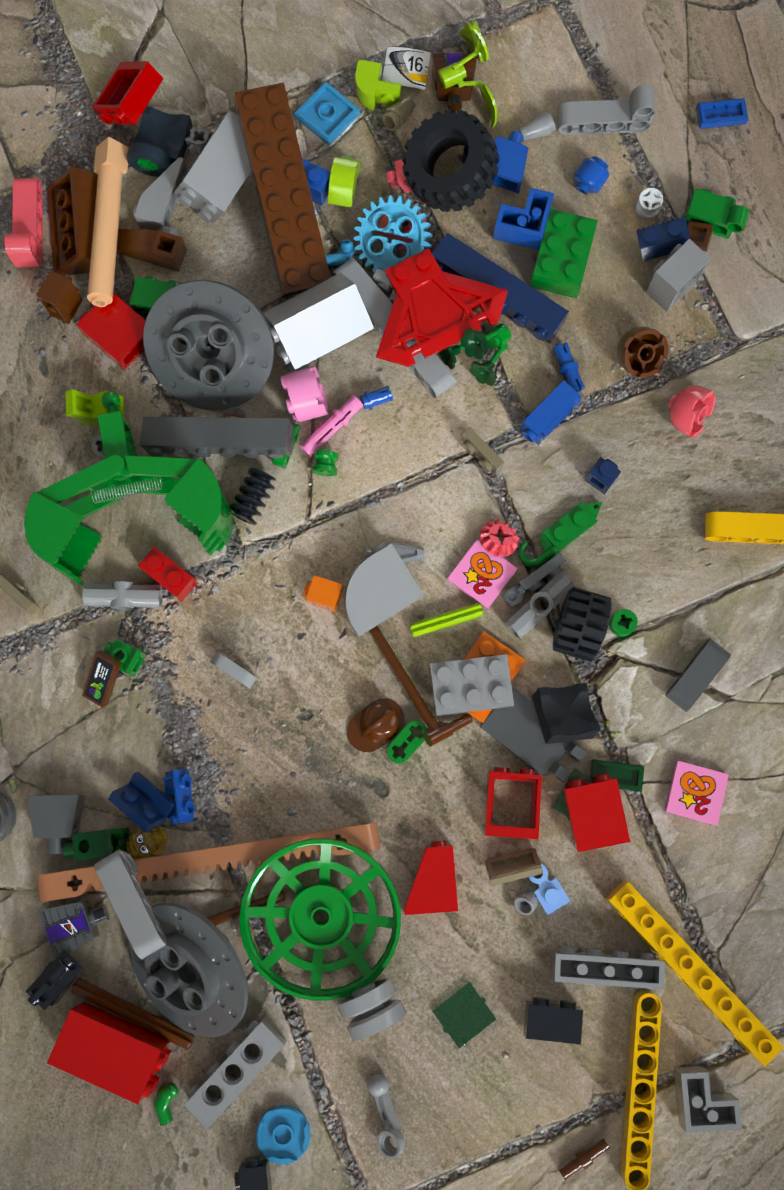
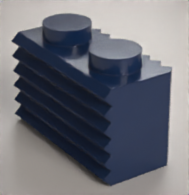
[636,216,690,262]

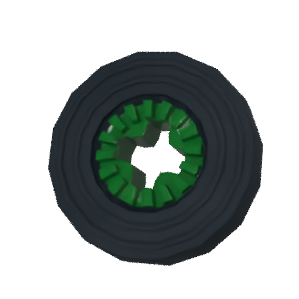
[127,143,171,177]

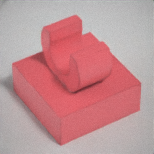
[386,159,414,193]

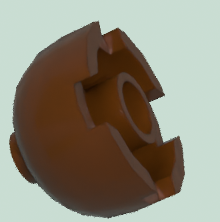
[617,326,669,378]

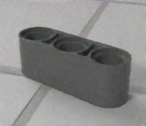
[665,638,731,712]

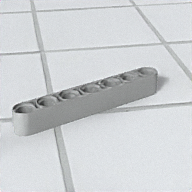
[332,258,456,398]

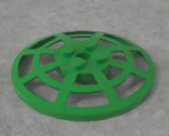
[240,838,401,1001]

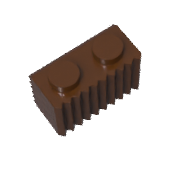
[36,271,83,324]

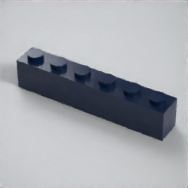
[432,233,569,343]

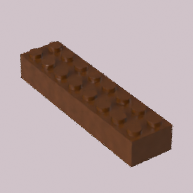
[234,82,331,297]

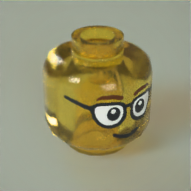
[126,826,168,860]

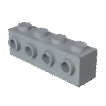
[551,946,665,990]

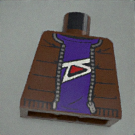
[432,53,477,111]

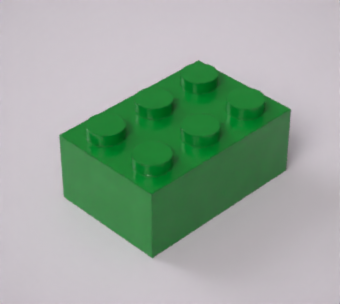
[530,209,598,299]

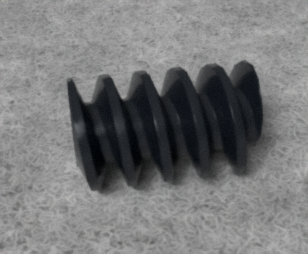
[230,468,276,525]

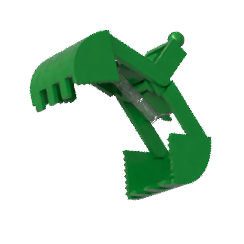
[24,391,233,586]

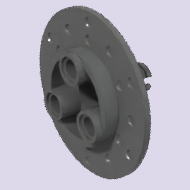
[143,280,274,410]
[130,903,248,1037]

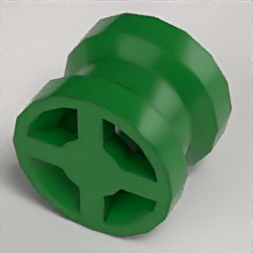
[312,450,339,476]
[609,609,638,637]

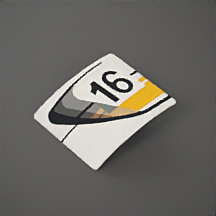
[382,47,431,90]

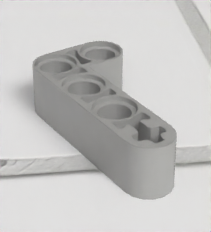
[557,85,655,135]
[94,850,167,959]

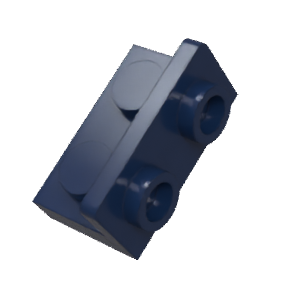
[108,772,175,832]

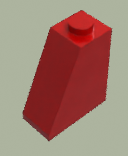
[404,840,458,915]

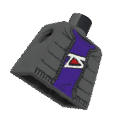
[39,900,109,959]

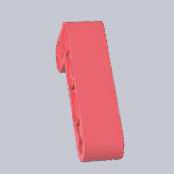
[4,178,43,268]

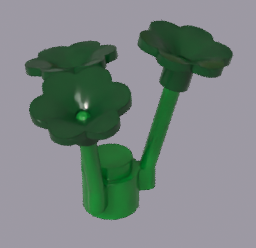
[439,323,511,386]

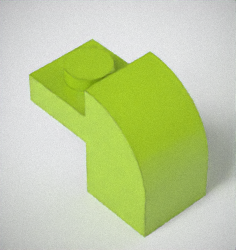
[355,59,401,111]
[328,156,361,207]
[65,389,124,426]

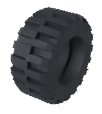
[402,109,499,212]

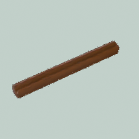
[71,978,195,1049]

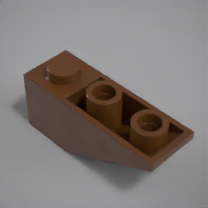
[116,229,187,272]

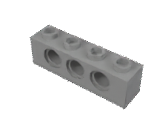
[184,1018,287,1129]

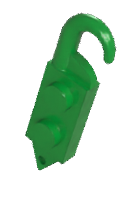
[518,502,602,568]

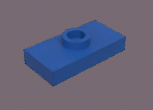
[696,98,748,129]

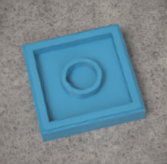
[294,81,361,146]

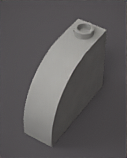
[344,542,424,636]

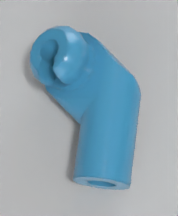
[325,239,355,267]

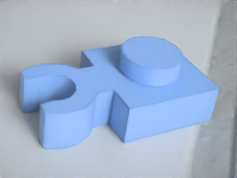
[528,864,570,915]

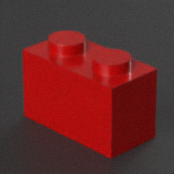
[138,547,198,602]

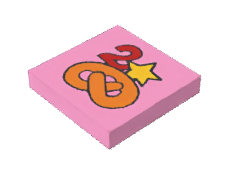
[447,539,518,610]
[664,761,729,826]

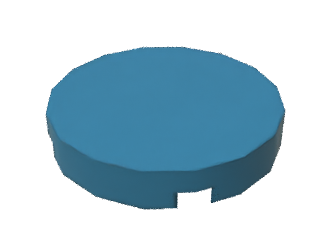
[256,1105,311,1165]

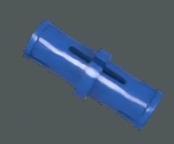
[553,343,585,392]

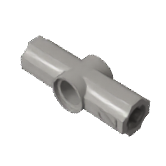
[505,571,576,639]
[82,581,163,610]

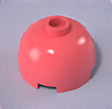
[668,385,716,438]

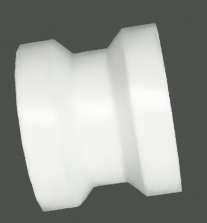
[636,188,663,219]

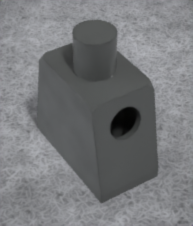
[28,794,84,854]

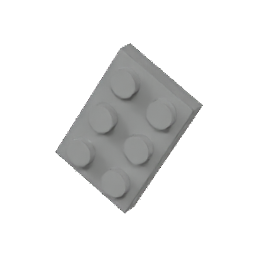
[430,654,514,716]

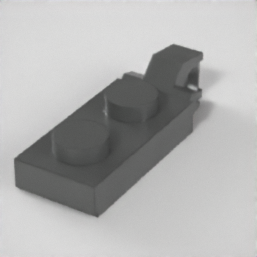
[502,554,566,607]

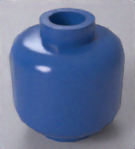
[573,156,609,195]

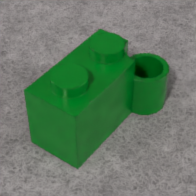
[685,188,750,239]
[130,276,181,316]

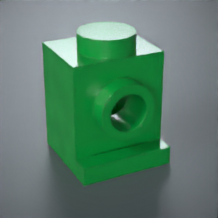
[103,639,146,677]

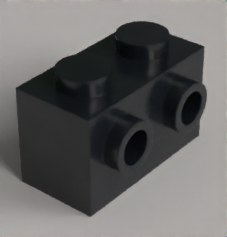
[523,997,583,1045]

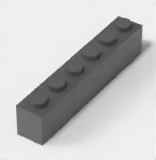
[140,417,294,458]

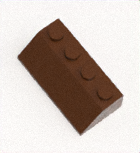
[47,166,98,275]

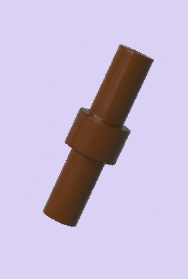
[559,1138,610,1180]

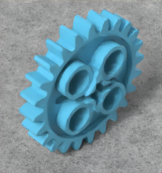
[353,195,432,273]

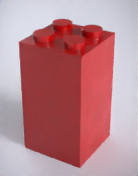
[47,1002,172,1105]

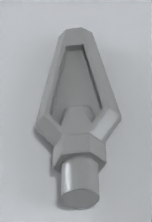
[366,542,424,563]

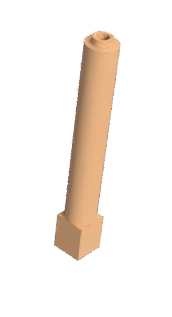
[87,137,129,307]

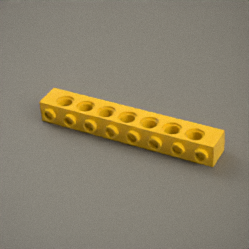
[604,880,784,1067]

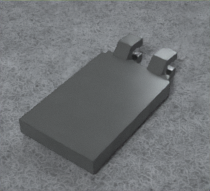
[480,687,586,783]

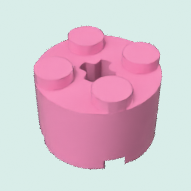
[281,366,328,422]

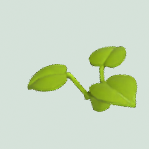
[438,19,498,129]

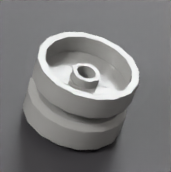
[336,977,407,1041]

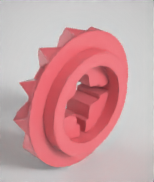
[479,519,519,557]

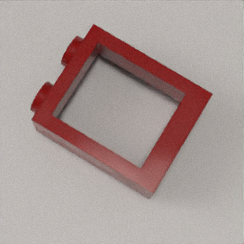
[92,61,164,125]
[484,767,542,840]

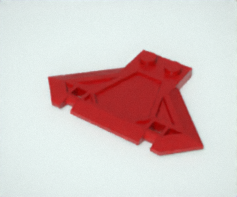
[376,248,508,367]

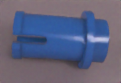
[360,386,393,410]

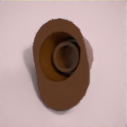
[347,699,405,752]

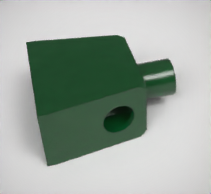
[63,827,132,861]

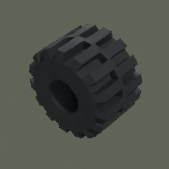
[552,587,612,662]

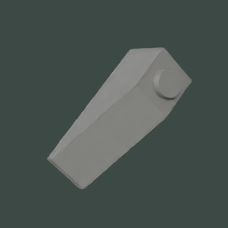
[133,157,187,230]

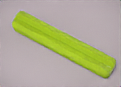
[410,603,483,637]

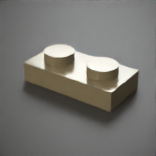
[461,427,504,475]

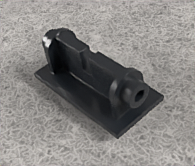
[25,949,84,1010]

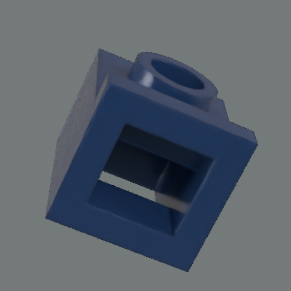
[585,457,621,495]

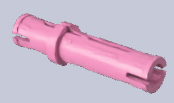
[299,395,364,457]

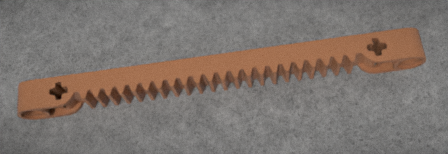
[37,823,380,902]

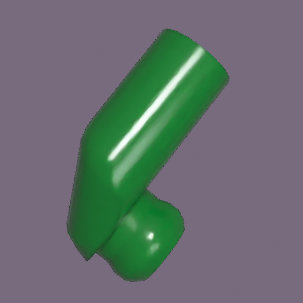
[154,1082,178,1126]

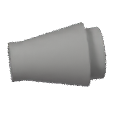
[519,112,556,142]

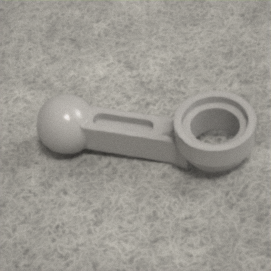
[367,1074,405,1159]

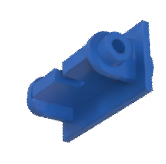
[163,770,195,825]

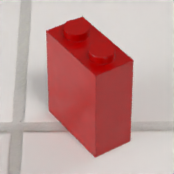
[76,293,146,370]
[562,773,630,852]

